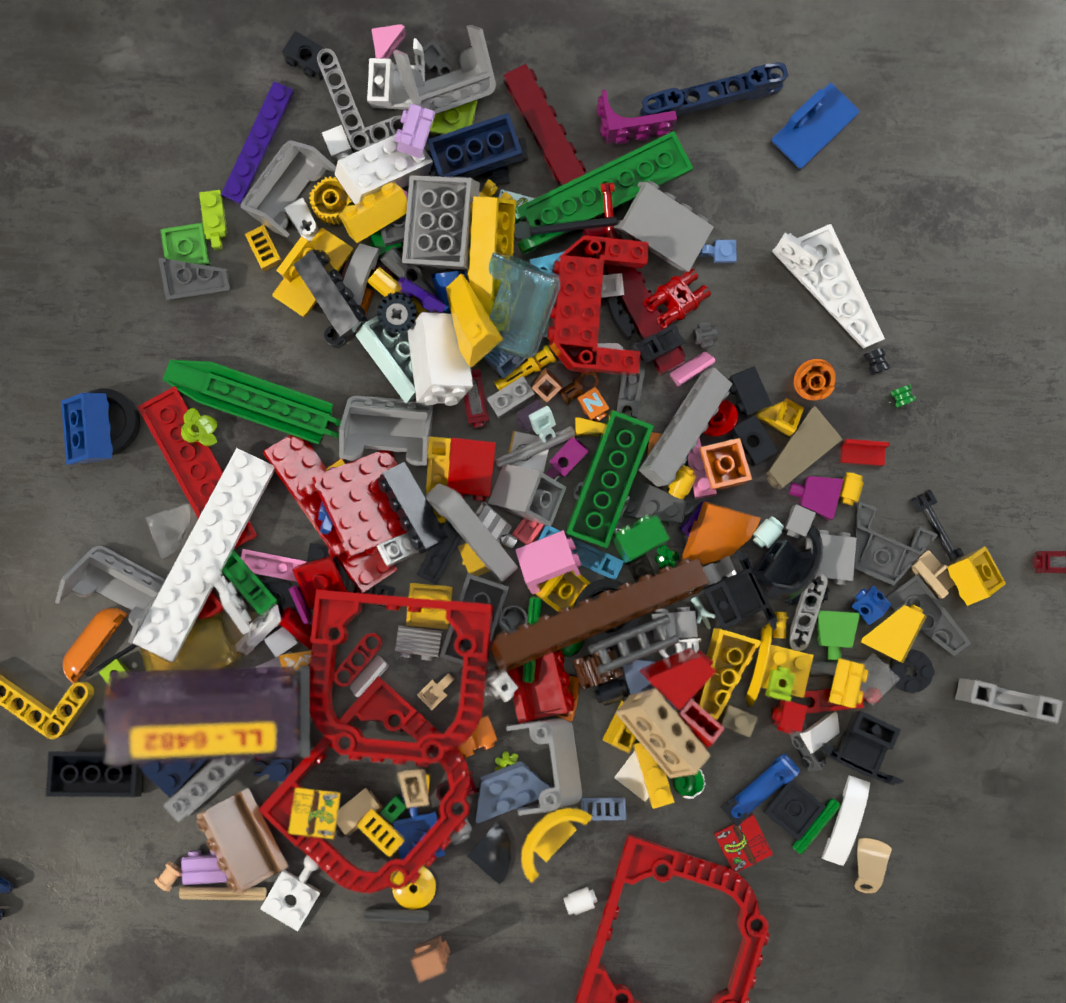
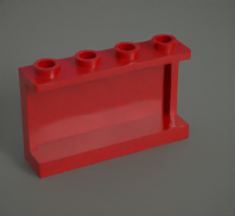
[506,650,575,724]

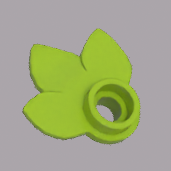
[181,408,217,446]

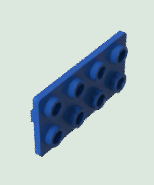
[772,83,860,169]

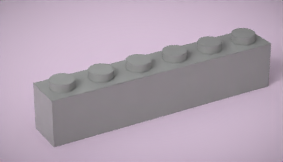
[639,367,732,487]

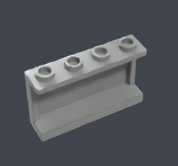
[614,180,714,272]
[163,752,254,822]

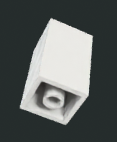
[408,312,473,406]

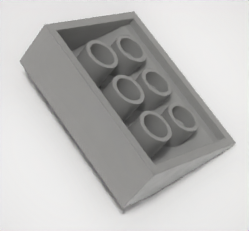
[402,175,480,270]

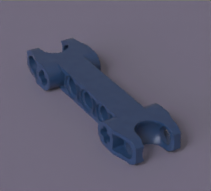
[640,62,788,118]

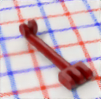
[600,183,615,239]

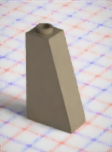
[766,406,842,490]

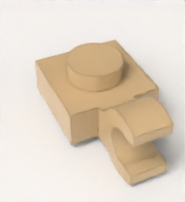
[417,673,455,710]

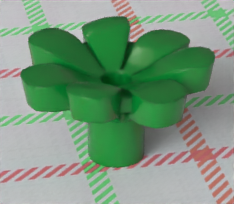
[654,545,679,570]

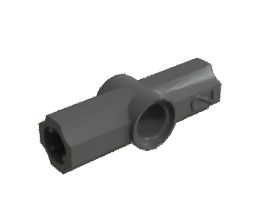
[380,246,437,301]

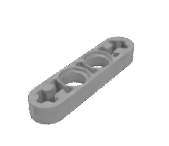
[788,570,828,651]

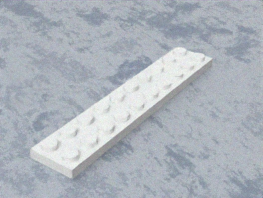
[132,448,275,663]

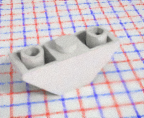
[377,533,419,567]

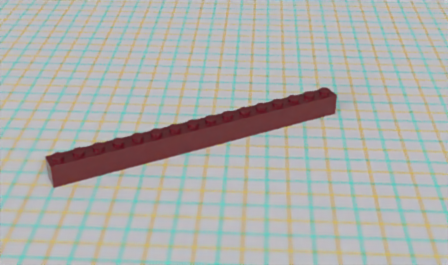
[503,64,686,376]

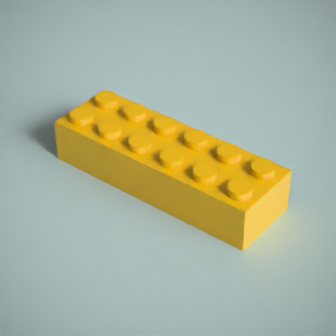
[467,197,516,331]

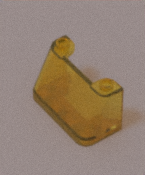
[140,612,242,696]

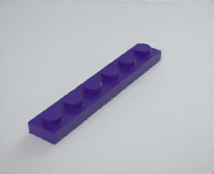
[221,82,294,205]

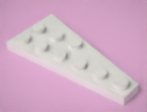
[772,224,885,349]

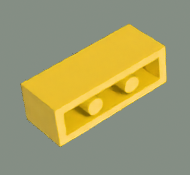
[339,182,408,243]
[633,741,674,809]

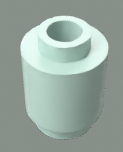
[753,516,784,549]

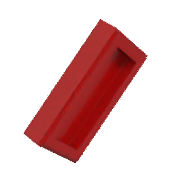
[279,607,312,650]

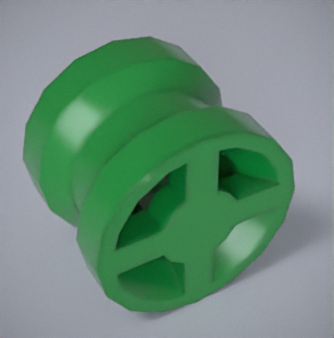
[890,384,917,408]

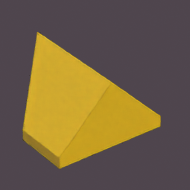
[751,398,804,437]

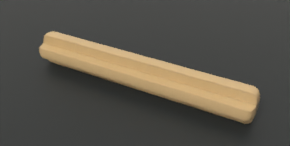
[179,886,267,900]

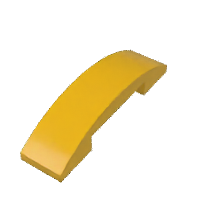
[426,436,451,523]

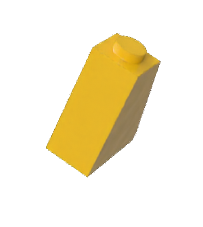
[861,604,926,663]

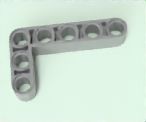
[317,48,402,152]
[424,483,518,583]

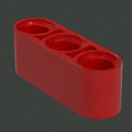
[333,633,383,687]

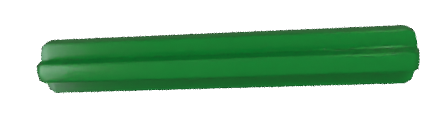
[522,596,542,683]

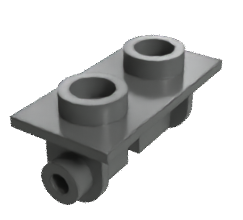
[789,725,827,772]

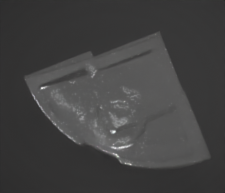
[145,503,190,559]

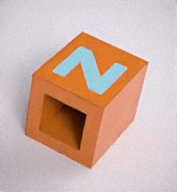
[577,387,609,422]

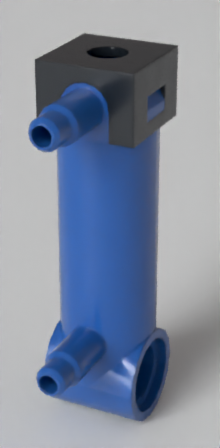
[720,753,801,826]

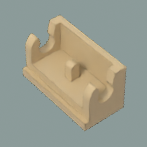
[337,788,384,835]

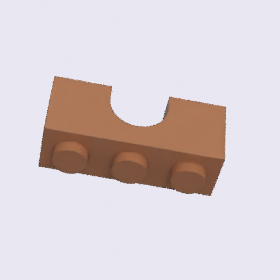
[411,936,451,982]

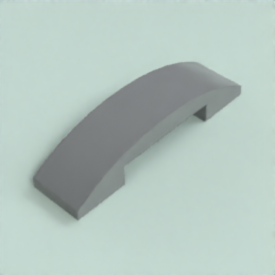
[343,244,380,332]

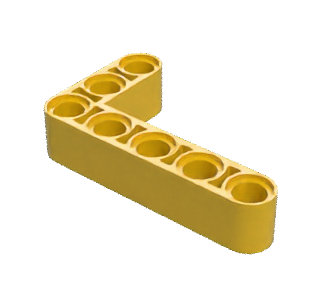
[0,674,94,739]

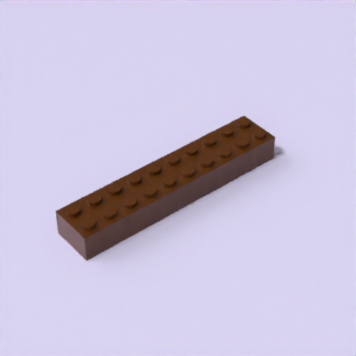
[491,558,709,673]

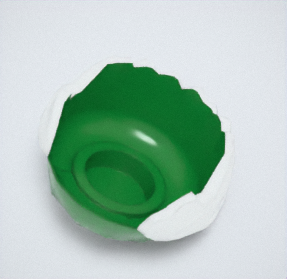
[672,769,705,799]

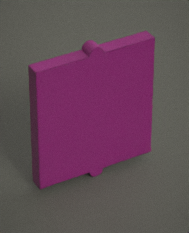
[289,585,313,625]

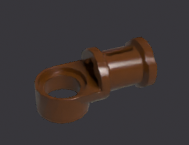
[558,372,599,405]

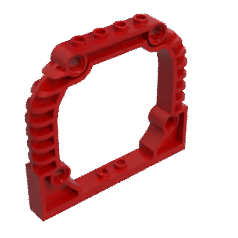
[309,590,494,767]
[258,676,471,893]
[575,834,770,1003]

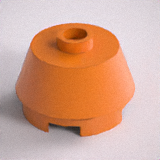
[794,359,836,400]

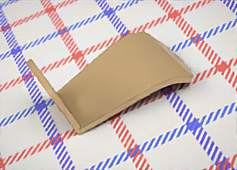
[855,838,892,893]

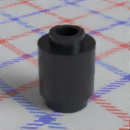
[595,679,628,706]

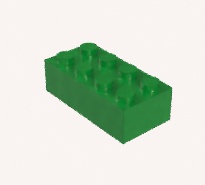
[612,514,670,564]

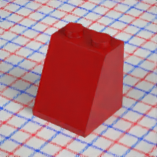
[447,438,496,501]
[639,648,716,710]

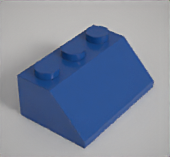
[61,393,113,465]

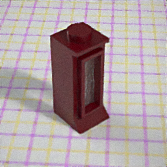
[464,369,490,429]
[1032,551,1066,574]

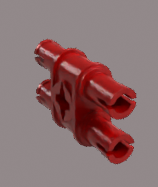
[644,268,711,328]

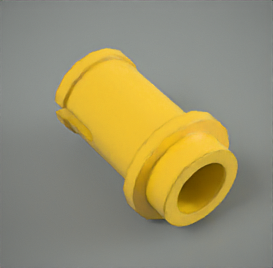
[772,611,789,638]

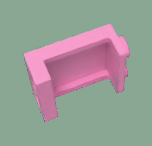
[516,530,582,595]

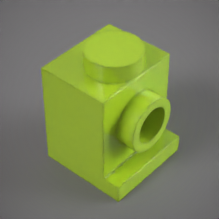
[765,666,795,701]

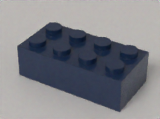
[427,113,523,178]
[138,724,221,798]

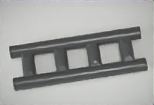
[588,615,679,675]

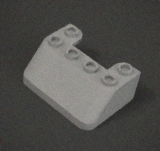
[339,396,433,466]

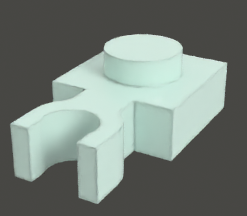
[528,405,556,443]

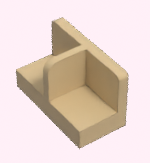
[910,550,955,599]

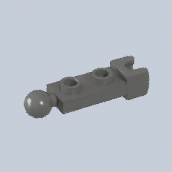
[616,341,646,419]

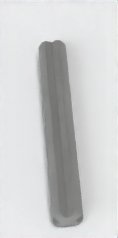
[495,426,576,469]

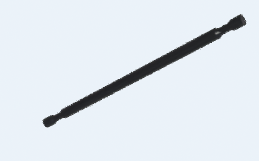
[86,643,138,677]

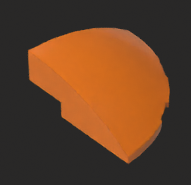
[681,501,761,564]

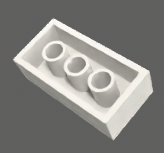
[334,135,433,205]

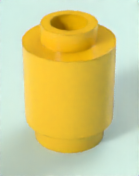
[668,465,697,499]
[839,472,864,506]

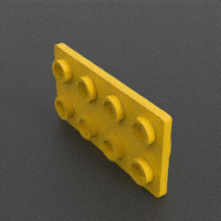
[272,228,354,318]

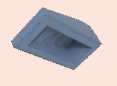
[581,796,626,820]

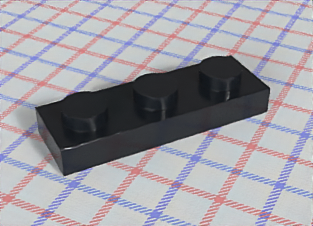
[417,518,461,584]

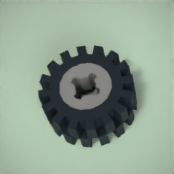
[377,292,416,334]

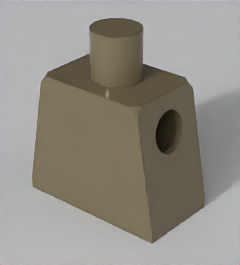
[716,704,758,737]

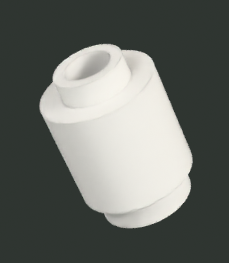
[563,887,598,915]

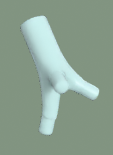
[691,596,716,629]

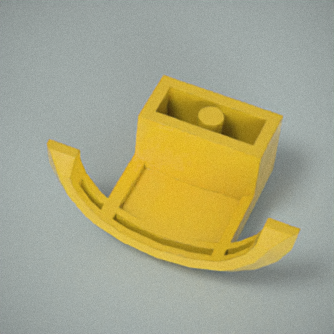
[745,623,814,707]
[521,808,592,883]

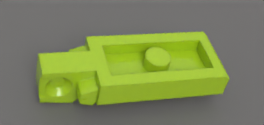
[199,190,227,250]

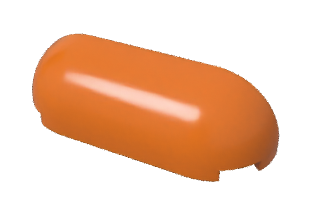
[63,608,128,684]

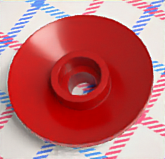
[704,400,738,436]

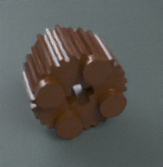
[573,647,624,690]

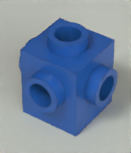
[852,585,891,625]

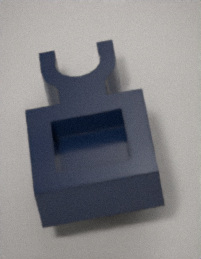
[254,758,294,782]

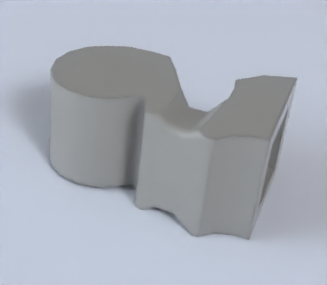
[703,556,737,587]

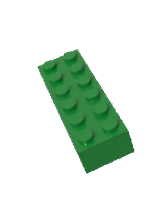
[565,410,654,548]

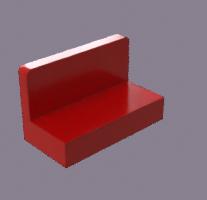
[840,439,890,466]

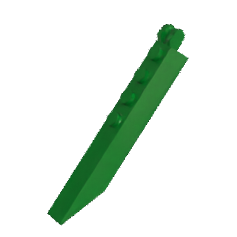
[162,360,342,444]

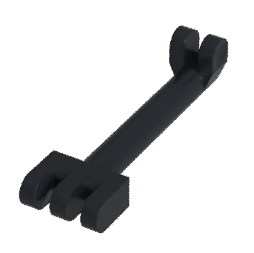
[910,489,964,562]

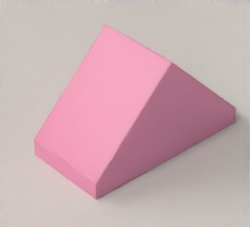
[372,24,406,59]

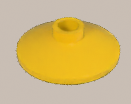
[392,867,436,909]

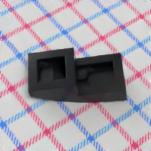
[636,324,685,364]

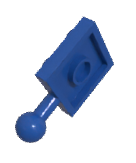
[393,791,445,860]

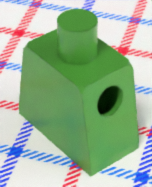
[815,610,860,660]

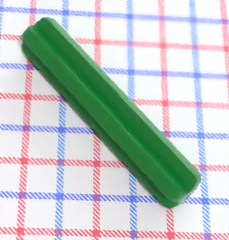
[793,798,841,854]

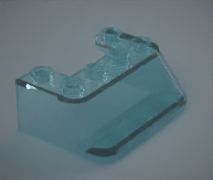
[488,253,560,358]

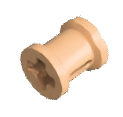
[154,862,182,892]

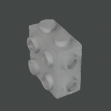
[805,530,857,585]

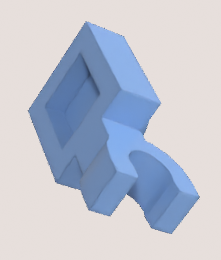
[699,240,737,263]

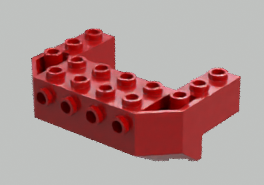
[547,235,649,376]

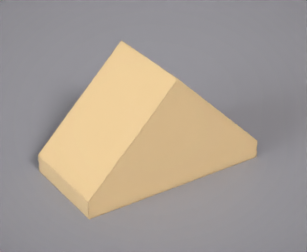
[398,769,429,808]

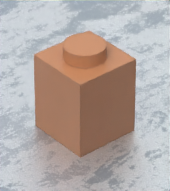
[531,368,562,403]

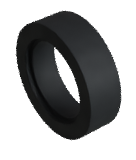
[87,388,140,454]
[573,579,640,646]

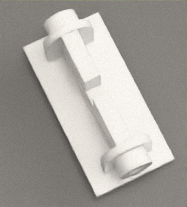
[775,233,821,272]

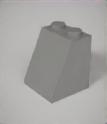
[488,463,566,527]

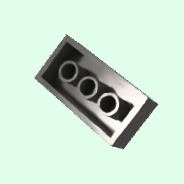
[440,573,509,665]

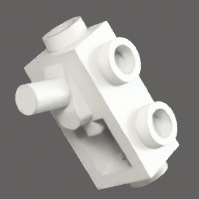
[485,668,518,702]

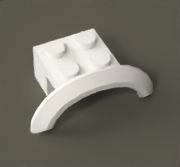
[367,38,425,109]

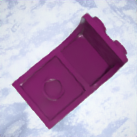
[597,89,677,145]

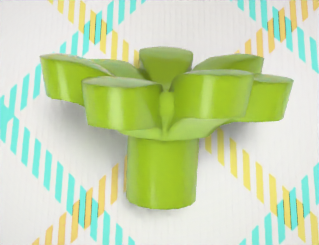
[494,751,519,771]

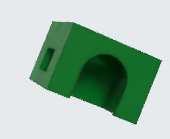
[380,794,406,823]

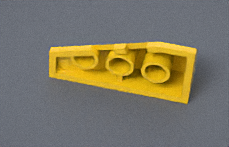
[446,274,503,368]

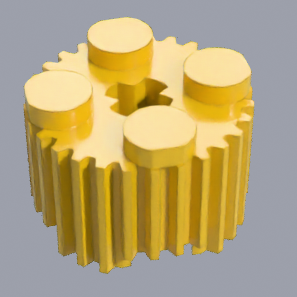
[309,176,355,225]

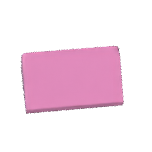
[670,352,715,387]

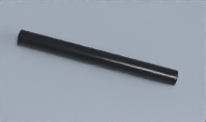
[530,217,617,236]

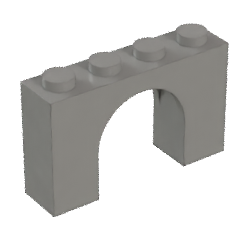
[955,678,1063,723]

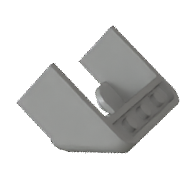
[393,25,496,114]
[241,140,336,237]
[55,546,166,644]
[506,717,582,815]

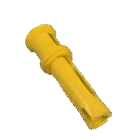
[494,345,556,391]

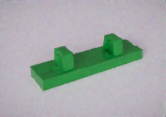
[222,549,279,617]

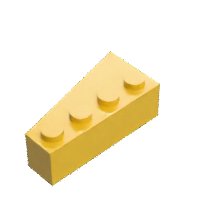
[694,628,761,720]

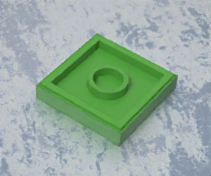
[160,223,210,266]

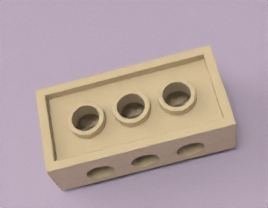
[616,688,710,778]

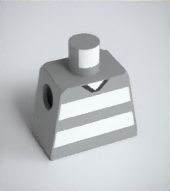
[475,501,517,549]

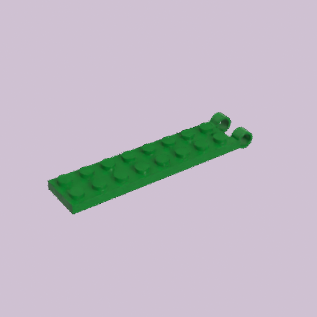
[515,131,694,255]

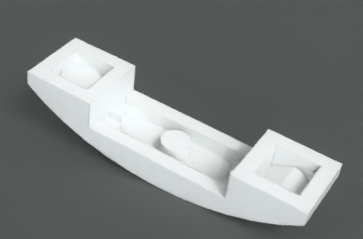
[822,775,870,866]

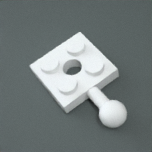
[203,566,251,635]
[260,855,321,931]

